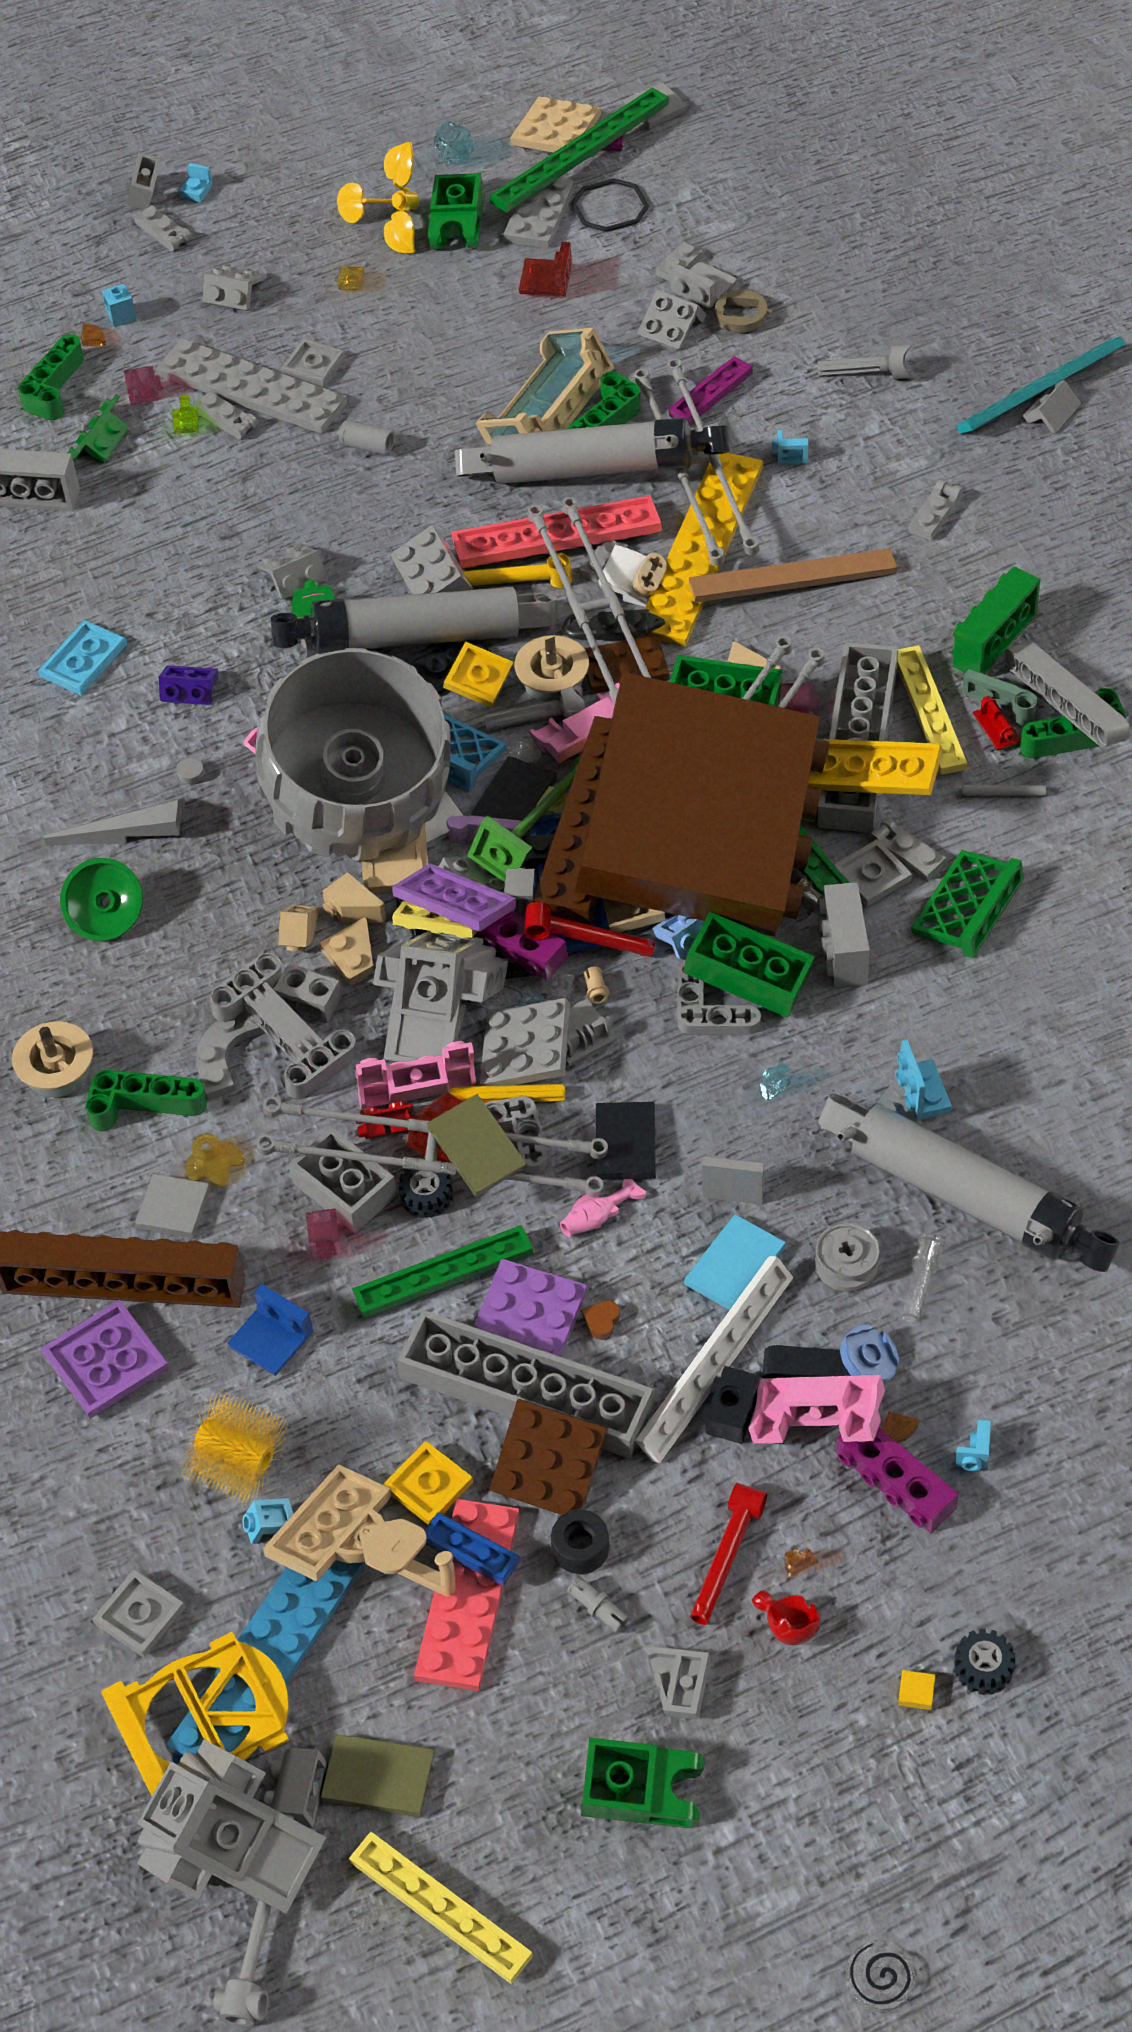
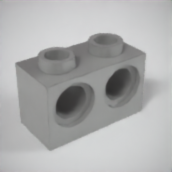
[273,964,342,1023]

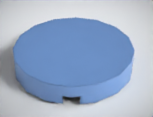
[840,1324,899,1383]

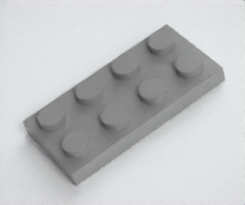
[503,178,574,249]

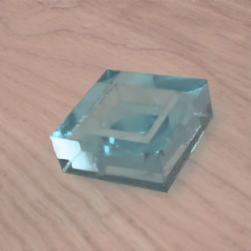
[760,1062,790,1101]

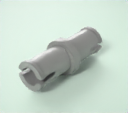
[567,1576,630,1633]

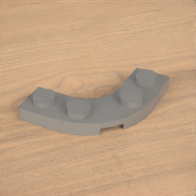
[196,1011,265,1100]

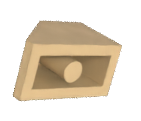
[322,872,387,924]
[278,904,320,951]

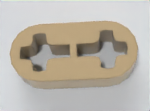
[632,553,667,598]

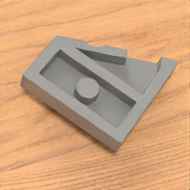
[646,1646,711,1720]

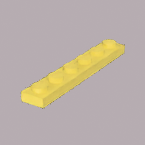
[897,645,967,776]
[349,1832,533,1985]

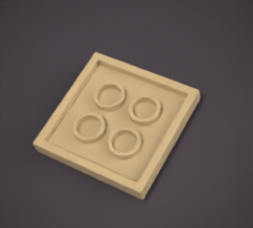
[510,96,601,153]

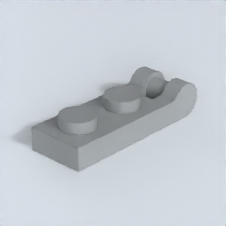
[134,205,192,251]
[192,391,259,439]
[908,479,964,541]
[868,817,946,881]

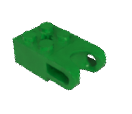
[428,173,485,249]
[581,1737,705,1828]

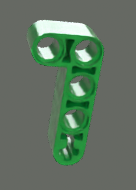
[18,334,84,420]
[567,371,641,429]
[1020,688,1126,758]
[85,1070,207,1132]

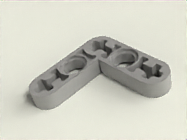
[677,960,761,1035]
[484,1096,547,1174]

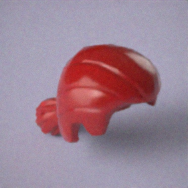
[751,1590,820,1645]

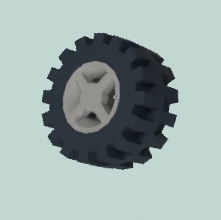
[398,1168,453,1218]
[954,1629,1015,1695]

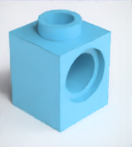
[102,284,137,327]

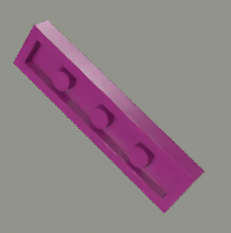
[668,356,753,425]

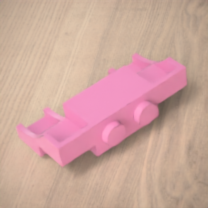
[529,683,620,763]
[355,1041,476,1110]

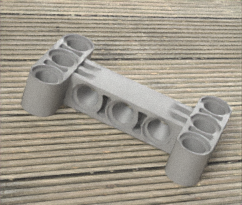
[210,953,356,1099]

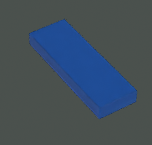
[425,1512,521,1587]

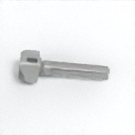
[818,344,912,380]
[484,686,585,731]

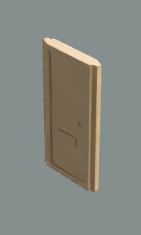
[361,823,428,894]

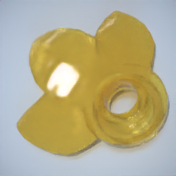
[186,1133,245,1187]

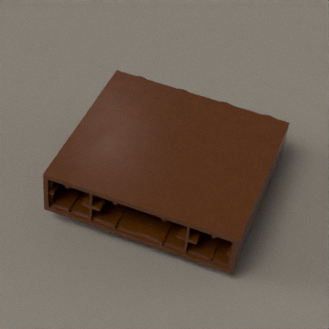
[574,672,830,937]

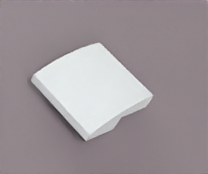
[598,545,655,607]

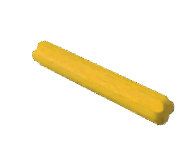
[449,1084,565,1104]

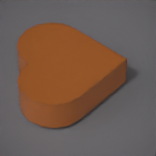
[581,1300,620,1340]

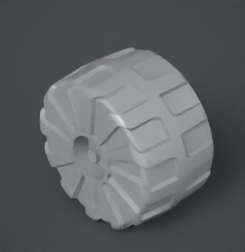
[255,648,451,861]

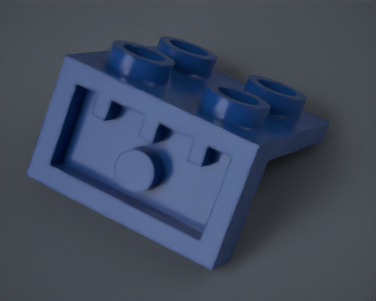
[228,1284,314,1376]

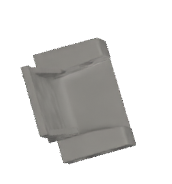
[373,931,509,1062]
[137,1740,326,1914]

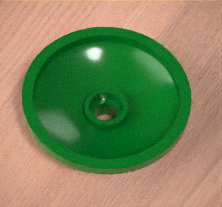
[60,858,143,941]

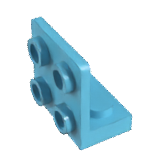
[895,1040,952,1121]

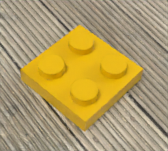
[443,642,514,708]
[383,1441,473,1526]

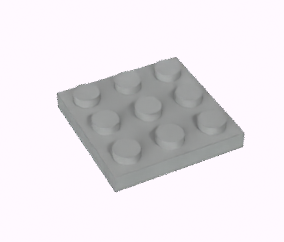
[480,998,570,1086]

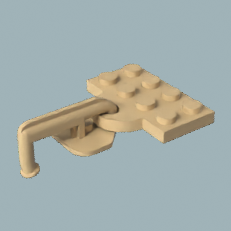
[263,1464,456,1597]

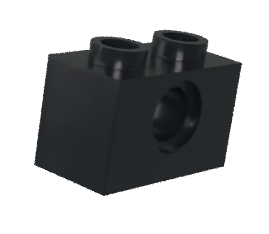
[701,1366,761,1444]

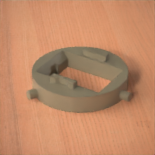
[715,289,772,333]

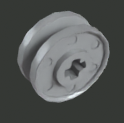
[815,1223,880,1292]

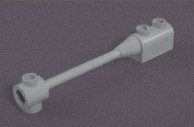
[213,1748,328,2027]

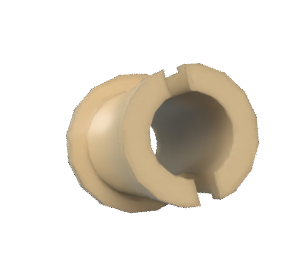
[584,966,609,1004]

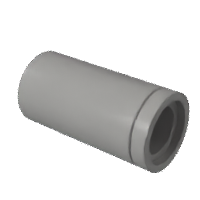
[339,420,394,455]

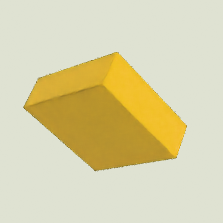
[898,1670,935,1710]

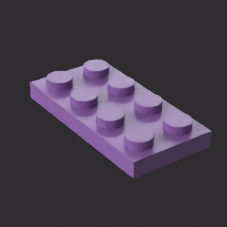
[393,863,516,932]

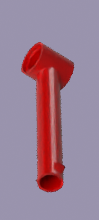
[524,902,655,957]
[690,1482,768,1625]

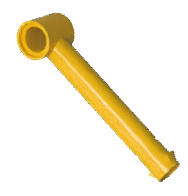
[463,553,573,588]

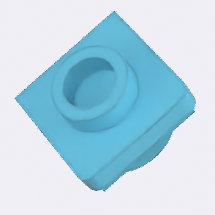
[179,163,213,203]
[772,430,808,465]
[956,1420,991,1471]
[243,1498,293,1544]

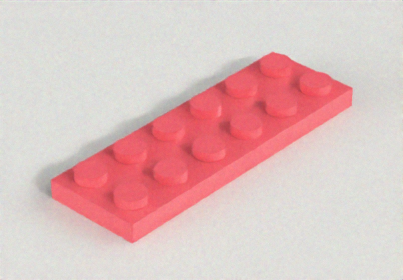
[414,1499,520,1692]

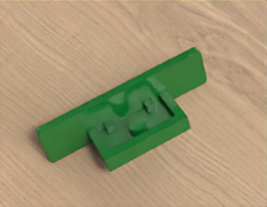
[67,394,130,464]

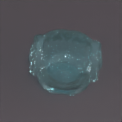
[434,121,475,164]

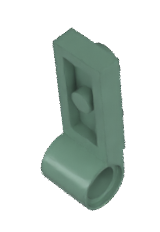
[962,669,1038,727]

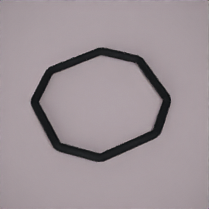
[571,178,649,231]

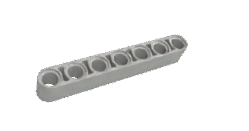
[1003,640,1130,748]

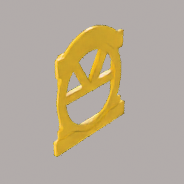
[101,1632,289,1796]

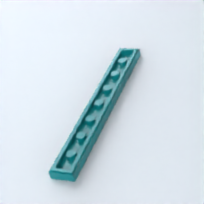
[956,336,1125,434]

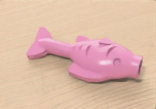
[560,1179,646,1237]

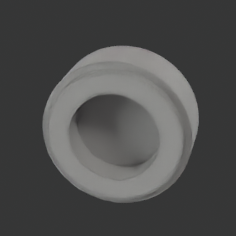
[176,758,204,784]

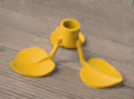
[337,142,419,254]

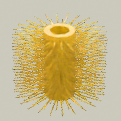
[180,1390,287,1505]

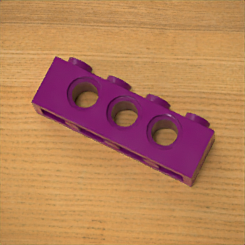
[474,911,568,981]
[836,1427,959,1533]

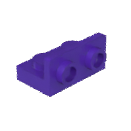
[159,665,218,705]

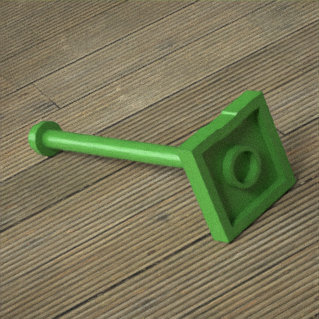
[467,756,581,883]

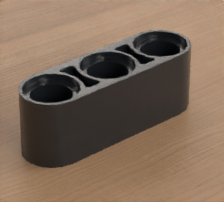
[762,1345,851,1378]

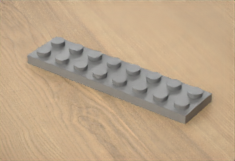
[155,338,347,434]

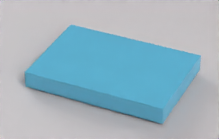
[38,620,128,696]
[684,1214,786,1310]

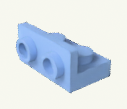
[653,914,704,959]

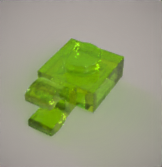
[173,395,199,434]

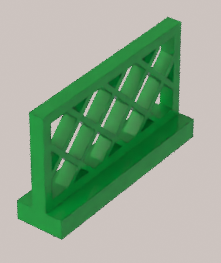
[911,850,1024,958]

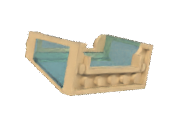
[476,327,614,445]

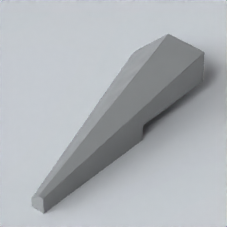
[44,797,185,845]

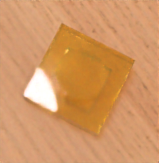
[337,266,364,290]

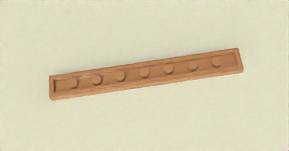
[689,549,897,603]

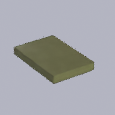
[427,1094,527,1197]
[321,1734,435,1818]

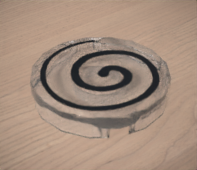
[845,1939,916,2013]

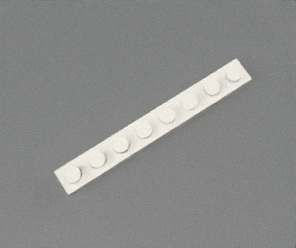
[635,1256,793,1463]

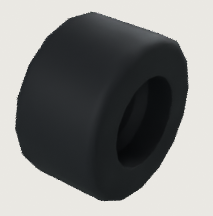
[551,1509,610,1574]

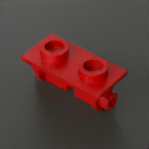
[973,696,1021,751]
[356,1101,416,1140]

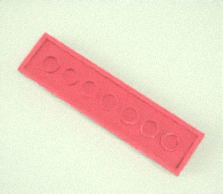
[451,495,662,568]

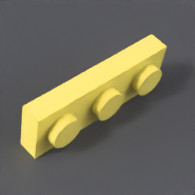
[392,901,477,938]

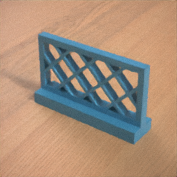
[444,714,506,791]

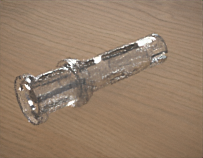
[901,1233,945,1324]

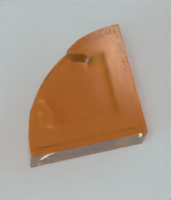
[81,323,106,346]
[883,1411,919,1443]
[785,1549,818,1577]

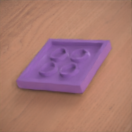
[473,1259,588,1357]
[41,1299,169,1419]

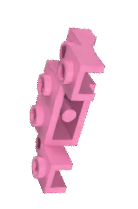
[748,1375,885,1444]

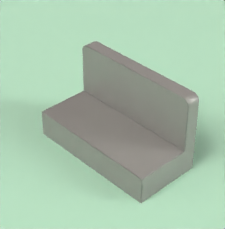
[1023,380,1081,433]

